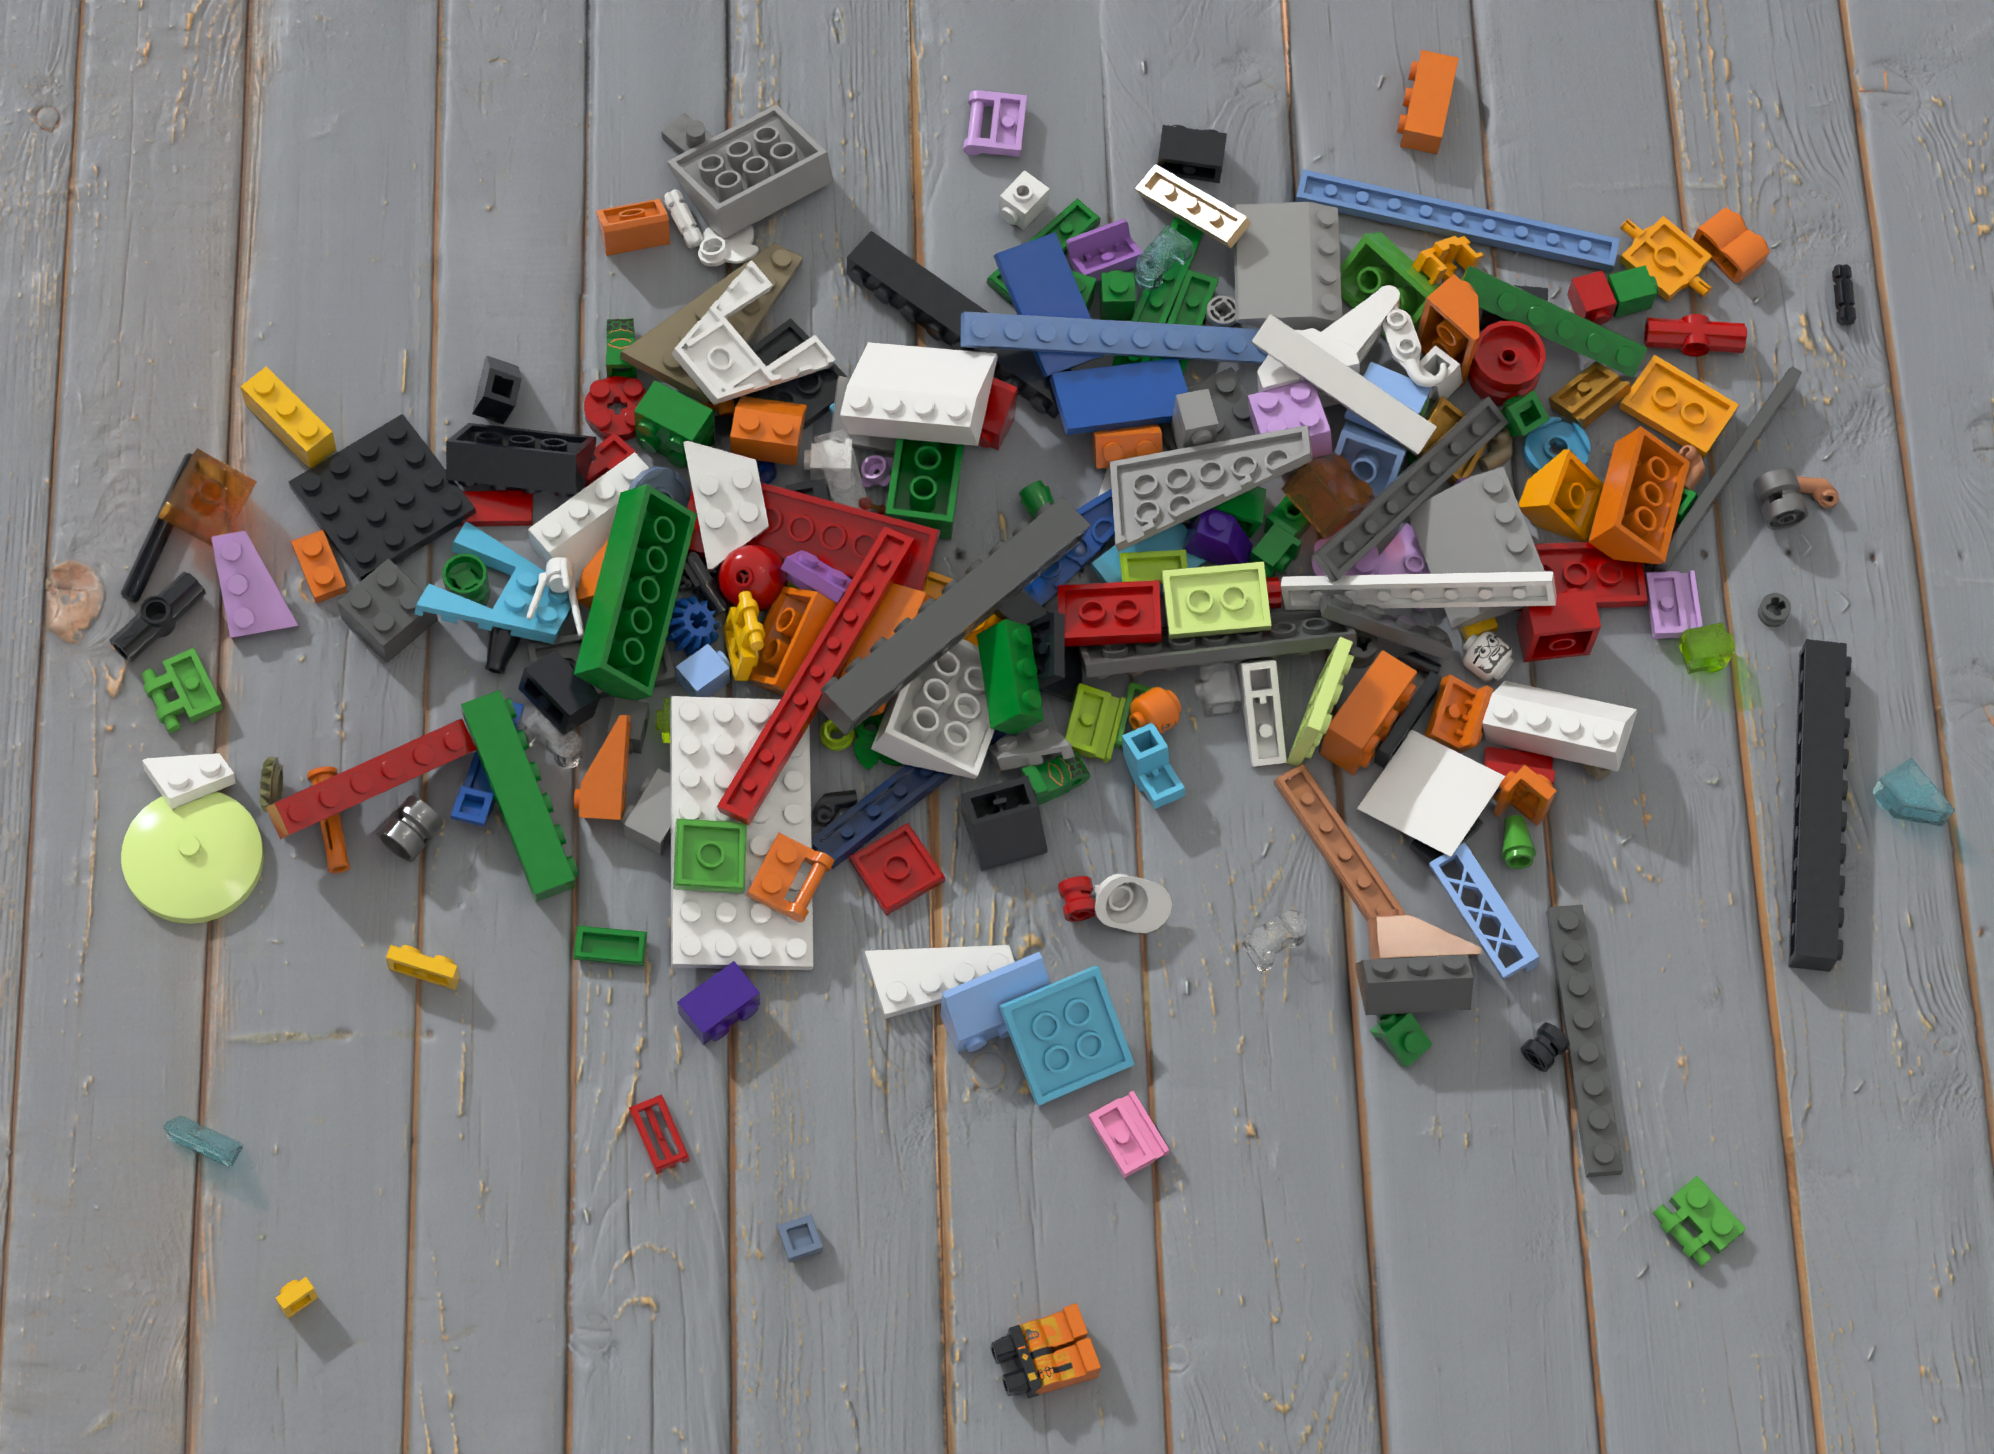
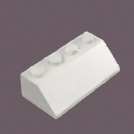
[528,452,666,591]
[1482,681,1637,771]

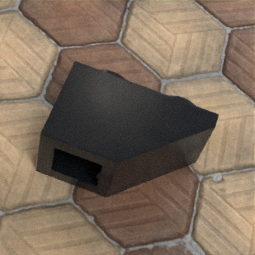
[472,356,522,425]

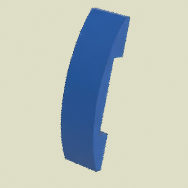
[451,702,524,827]

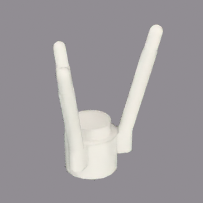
[527,557,584,638]

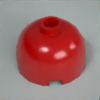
[718,544,788,612]

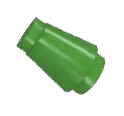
[1501,815,1536,869]

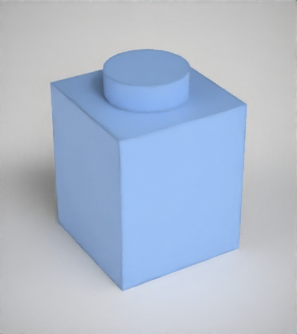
[676,644,731,697]

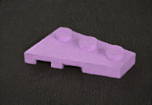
[211,531,299,638]

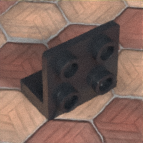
[1027,611,1082,702]

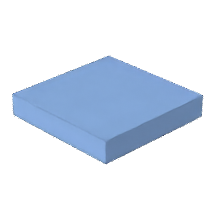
[1344,362,1432,437]

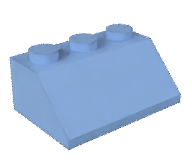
[940,952,1050,1053]

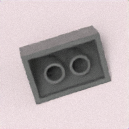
[1355,955,1474,1015]

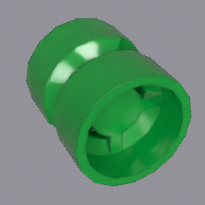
[442,553,490,606]

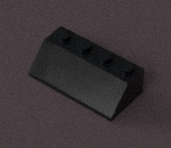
[446,423,596,497]

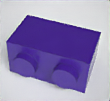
[677,961,760,1045]

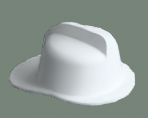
[1094,874,1172,933]

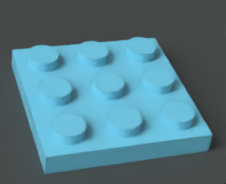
[999,965,1135,1106]

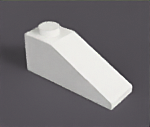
[1237,659,1287,767]

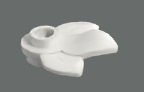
[698,225,759,266]

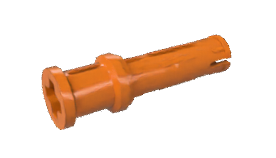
[307,766,350,873]

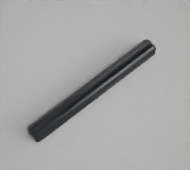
[121,453,202,603]

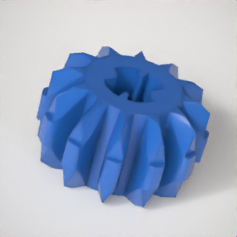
[666,596,722,656]

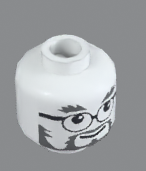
[1462,632,1514,682]

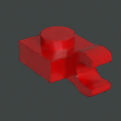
[584,432,637,488]

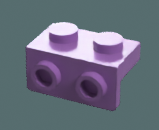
[1066,219,1145,283]
[781,550,852,604]

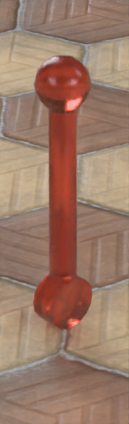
[859,497,886,515]

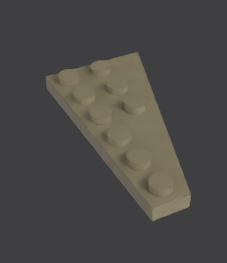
[620,242,803,404]

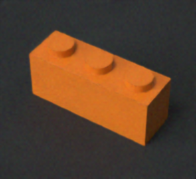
[1397,50,1459,155]

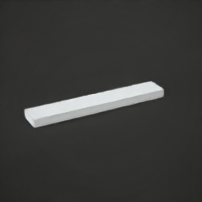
[1251,314,1437,455]

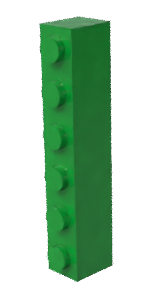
[461,690,579,902]

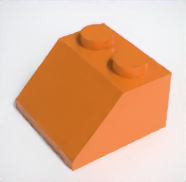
[730,396,807,466]

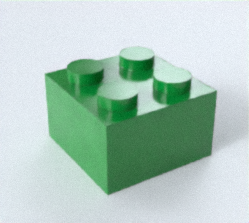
[634,380,715,468]

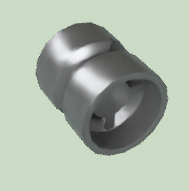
[1753,468,1808,530]
[377,796,444,862]

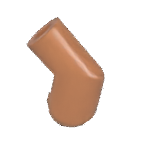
[1679,445,1705,491]

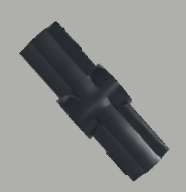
[109,571,206,663]

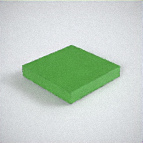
[673,818,747,894]

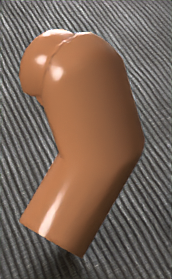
[1797,476,1839,509]

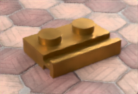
[1549,361,1631,429]

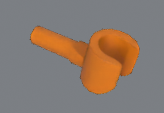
[699,399,736,416]

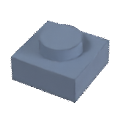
[777,1214,823,1263]

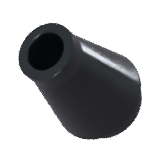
[485,627,521,674]

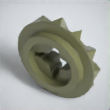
[259,757,283,812]

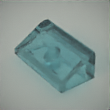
[163,1116,243,1167]

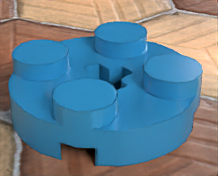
[1523,417,1591,474]

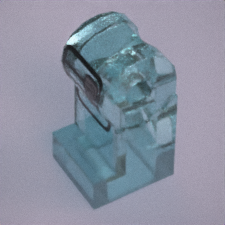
[1135,225,1193,290]

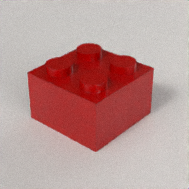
[1516,588,1601,662]

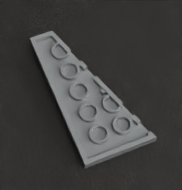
[1110,425,1313,552]

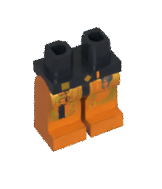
[990,1303,1101,1399]

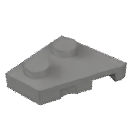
[988,724,1074,771]

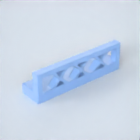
[1429,842,1539,980]

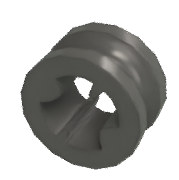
[1758,593,1791,627]

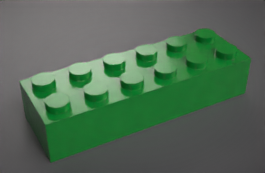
[574,484,697,701]

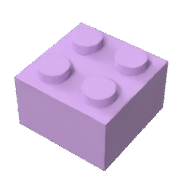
[1248,380,1333,459]

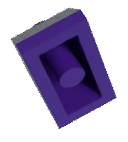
[1183,508,1253,566]

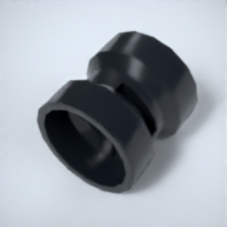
[1520,1022,1570,1072]

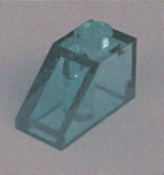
[1872,757,1955,827]

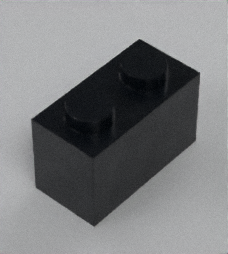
[1157,125,1227,183]
[518,650,601,736]

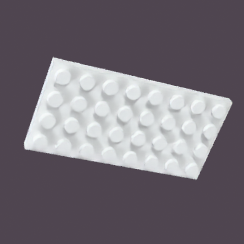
[670,696,813,970]

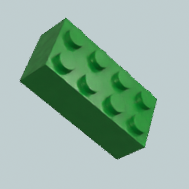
[885,438,965,540]

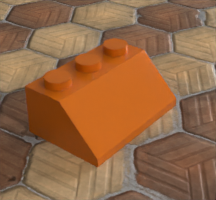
[1417,274,1479,388]
[746,586,837,696]

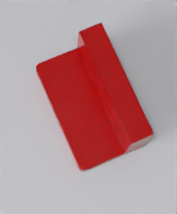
[1483,746,1555,789]

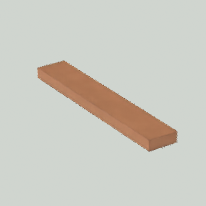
[1274,763,1407,921]

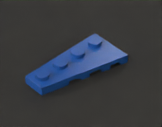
[1023,489,1115,607]

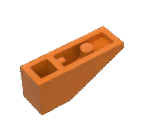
[574,715,631,820]

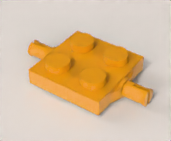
[1619,216,1712,302]

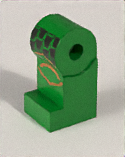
[606,318,637,379]
[1020,751,1090,806]

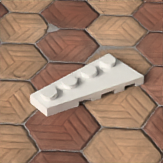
[865,945,1015,1019]

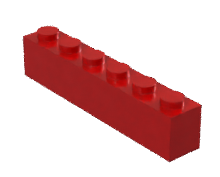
[266,718,477,839]

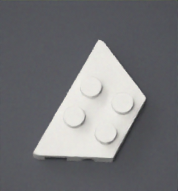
[683,441,769,571]

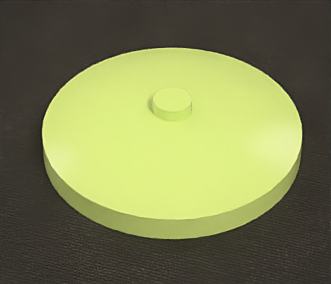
[121,791,264,924]

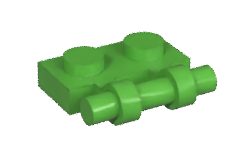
[141,648,223,733]
[1653,1176,1746,1267]

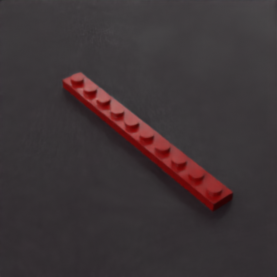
[717,526,916,825]

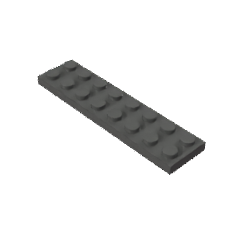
[1077,610,1357,679]

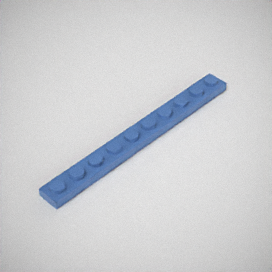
[1295,169,1620,272]
[961,311,1268,364]

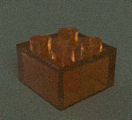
[158,448,257,547]
[1281,453,1375,539]

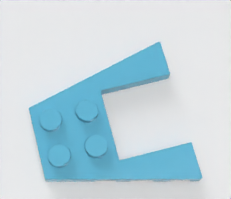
[414,522,577,644]

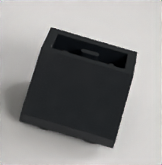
[960,776,1048,872]

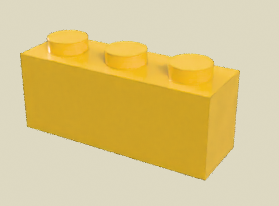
[240,366,337,469]

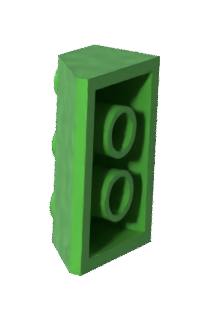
[1340,232,1440,337]

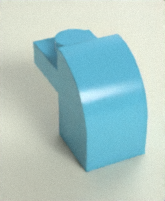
[1122,723,1185,809]

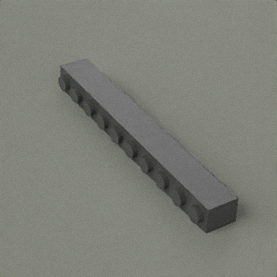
[818,497,1091,735]

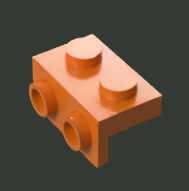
[1424,674,1494,753]
[1493,764,1557,826]

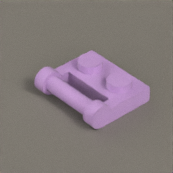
[963,90,1027,157]

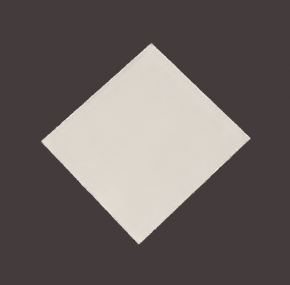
[1357,730,1505,857]

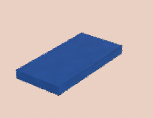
[993,232,1104,379]
[1049,358,1188,435]

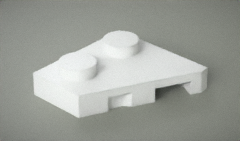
[142,753,236,809]

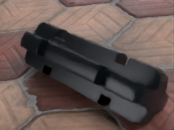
[1832,264,1856,325]

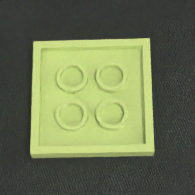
[1287,637,1354,767]

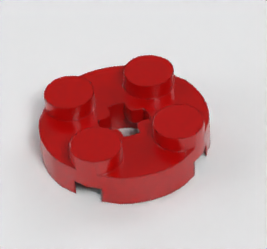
[584,376,647,441]

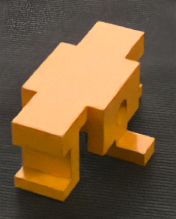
[1412,236,1484,285]

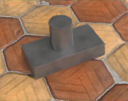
[661,112,713,154]

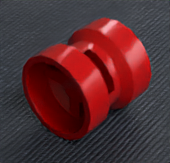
[1058,876,1096,922]

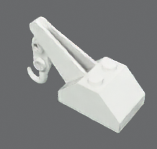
[1257,285,1447,408]

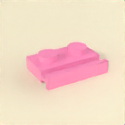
[1088,1091,1170,1178]

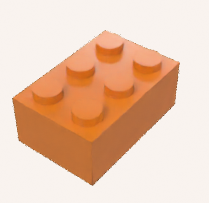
[1320,650,1417,776]

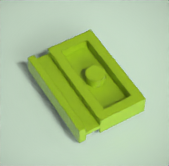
[1063,683,1126,763]

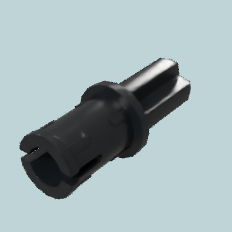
[683,552,731,618]

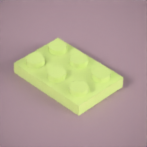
[1162,562,1272,639]

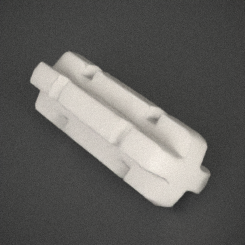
[664,189,703,249]

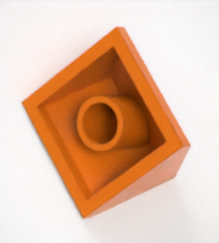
[596,199,670,256]

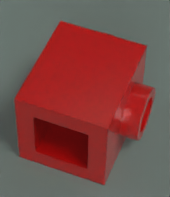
[1567,270,1617,325]

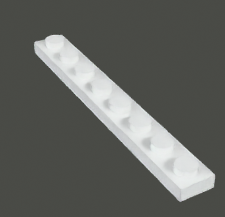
[1281,571,1557,610]

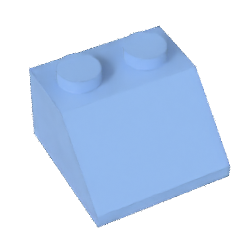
[1322,420,1408,506]

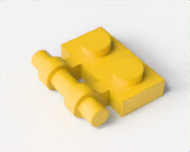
[722,591,765,681]

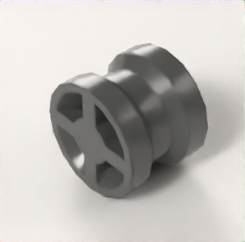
[1349,628,1378,669]

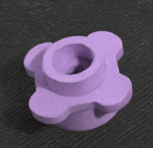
[860,455,893,488]

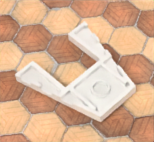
[671,260,836,405]

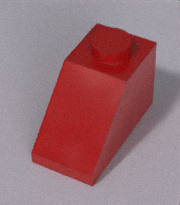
[978,377,1018,451]

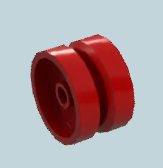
[1468,321,1546,406]

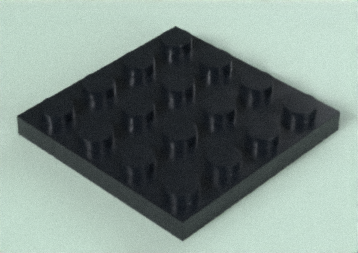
[289,414,476,582]

